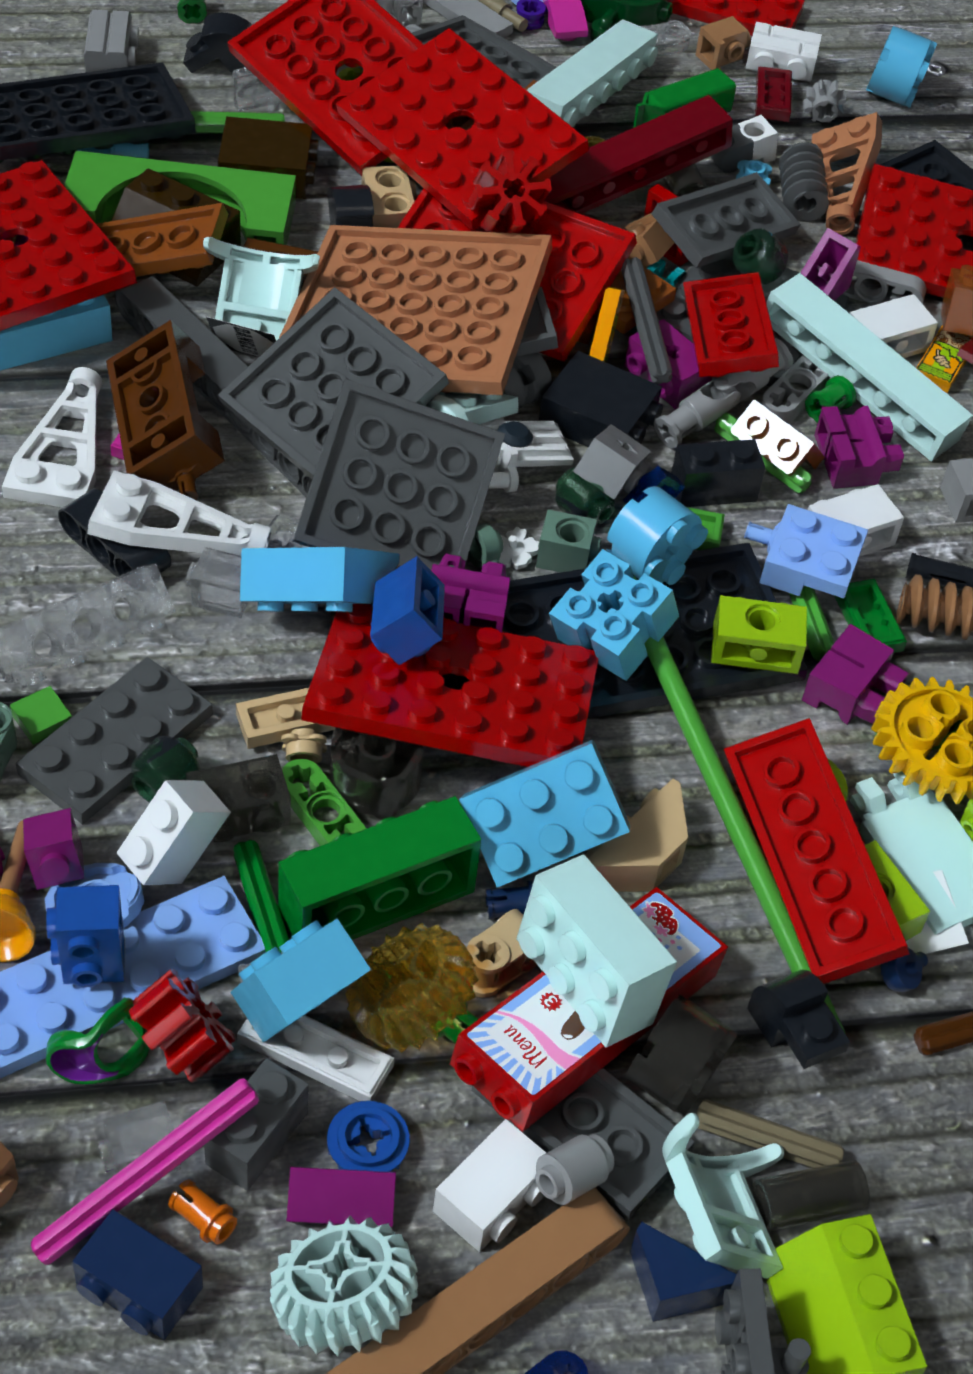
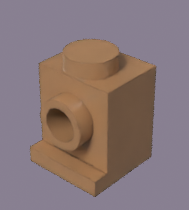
[695,16,751,70]
[625,213,675,267]

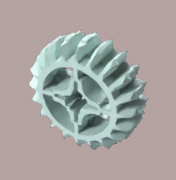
[270,1215,418,1357]

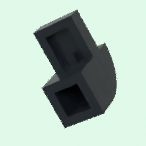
[183,12,252,77]
[327,184,374,227]
[747,969,850,1069]

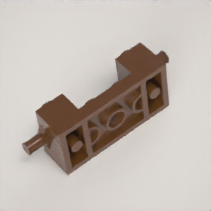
[106,320,225,500]

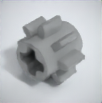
[803,79,847,123]

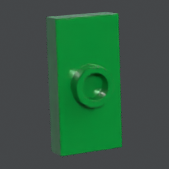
[834,578,907,653]

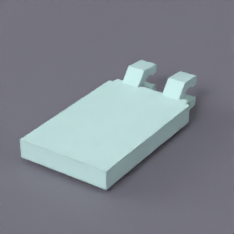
[850,772,973,935]

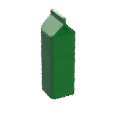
[633,68,736,128]

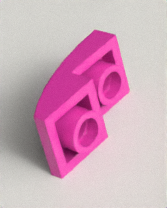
[543,0,588,41]

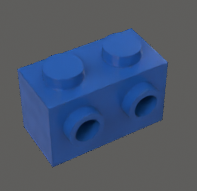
[370,556,445,665]
[46,885,125,987]

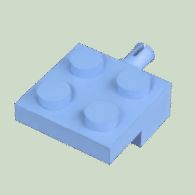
[744,504,868,598]

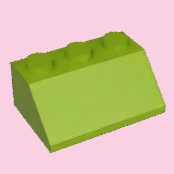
[765,1214,927,1374]

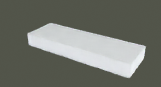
[237,1015,394,1101]

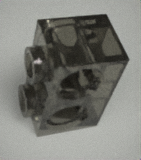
[186,754,291,842]

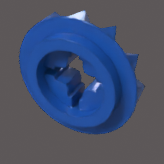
[327,1101,410,1172]

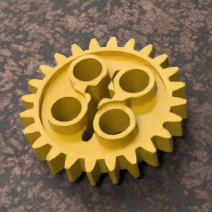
[871,677,973,804]

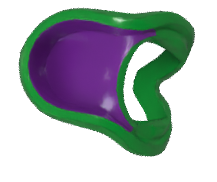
[46,997,150,1084]

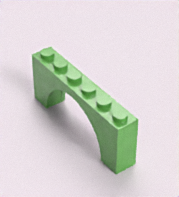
[64,150,296,245]

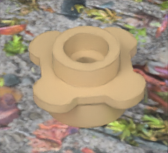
[281,728,327,763]

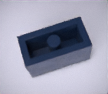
[72,1210,203,1340]

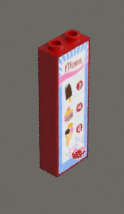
[450,887,728,1132]

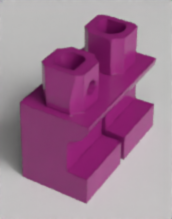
[814,406,904,489]
[431,554,510,633]
[801,624,909,725]

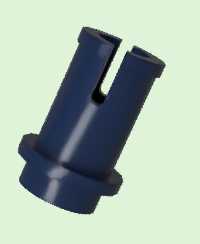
[485,881,533,920]

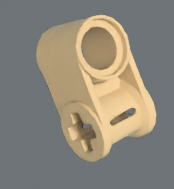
[460,909,537,998]

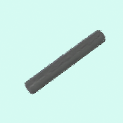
[621,257,672,385]

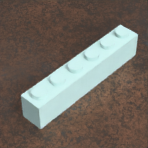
[527,19,658,127]
[766,273,973,462]

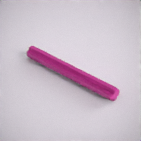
[30,1078,259,1265]

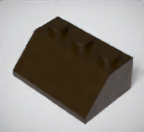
[112,168,241,287]

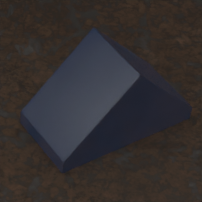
[630,1221,737,1322]

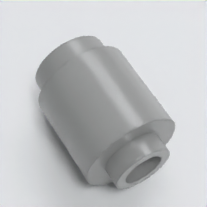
[535,1134,614,1205]

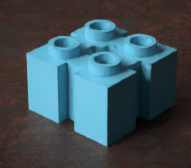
[549,549,679,681]

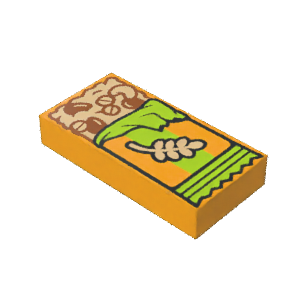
[589,287,625,363]
[916,325,973,393]

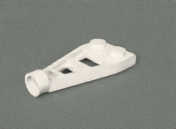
[2,367,102,507]
[87,471,272,557]

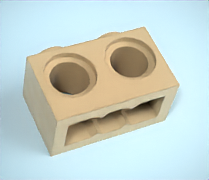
[361,165,416,228]

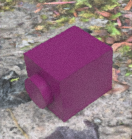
[23,808,85,890]

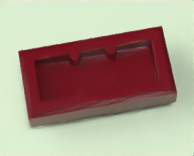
[755,66,792,122]

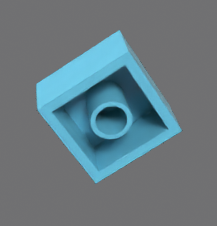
[230,918,371,1043]

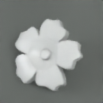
[499,527,539,570]

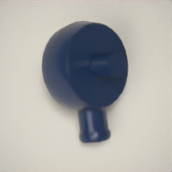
[881,948,928,992]

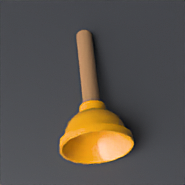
[0,820,36,962]

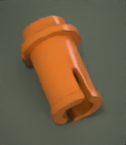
[168,1179,237,1245]

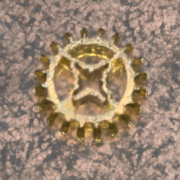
[345,922,479,1053]

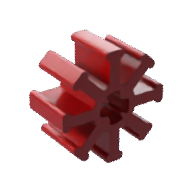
[468,150,552,234]
[129,969,236,1083]

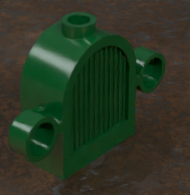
[581,0,674,41]

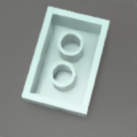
[516,854,677,1048]

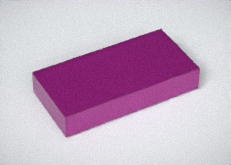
[286,1166,396,1227]

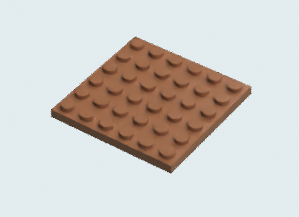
[279,225,552,395]

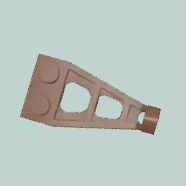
[811,112,882,235]

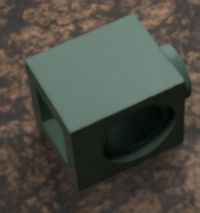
[536,510,602,572]

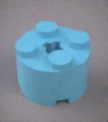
[866,26,937,108]
[606,486,708,585]

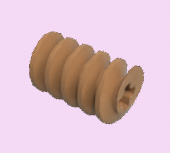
[896,574,973,640]

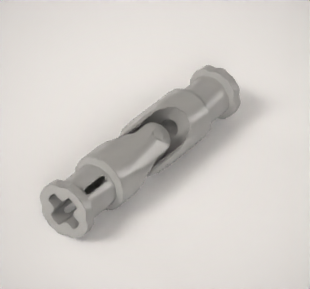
[654,338,793,448]

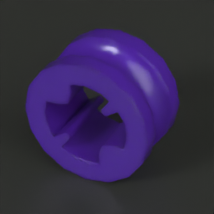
[516,0,546,30]

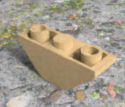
[585,778,688,892]

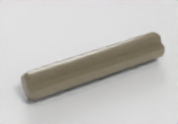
[697,1099,844,1174]

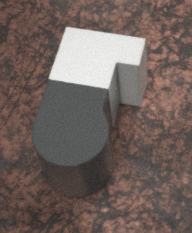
[710,115,778,173]

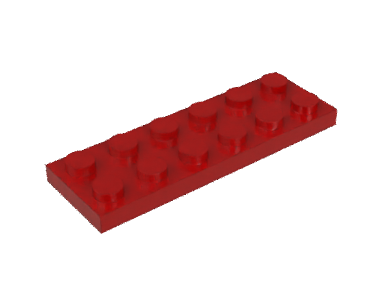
[724,718,909,984]

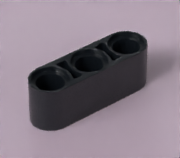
[58,488,172,590]

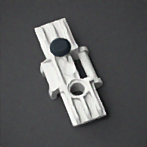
[479,417,574,493]

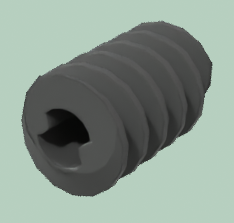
[779,142,829,222]

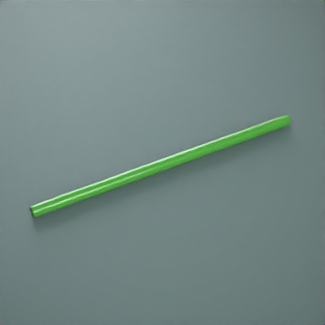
[634,576,846,1033]

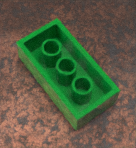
[278,796,482,940]

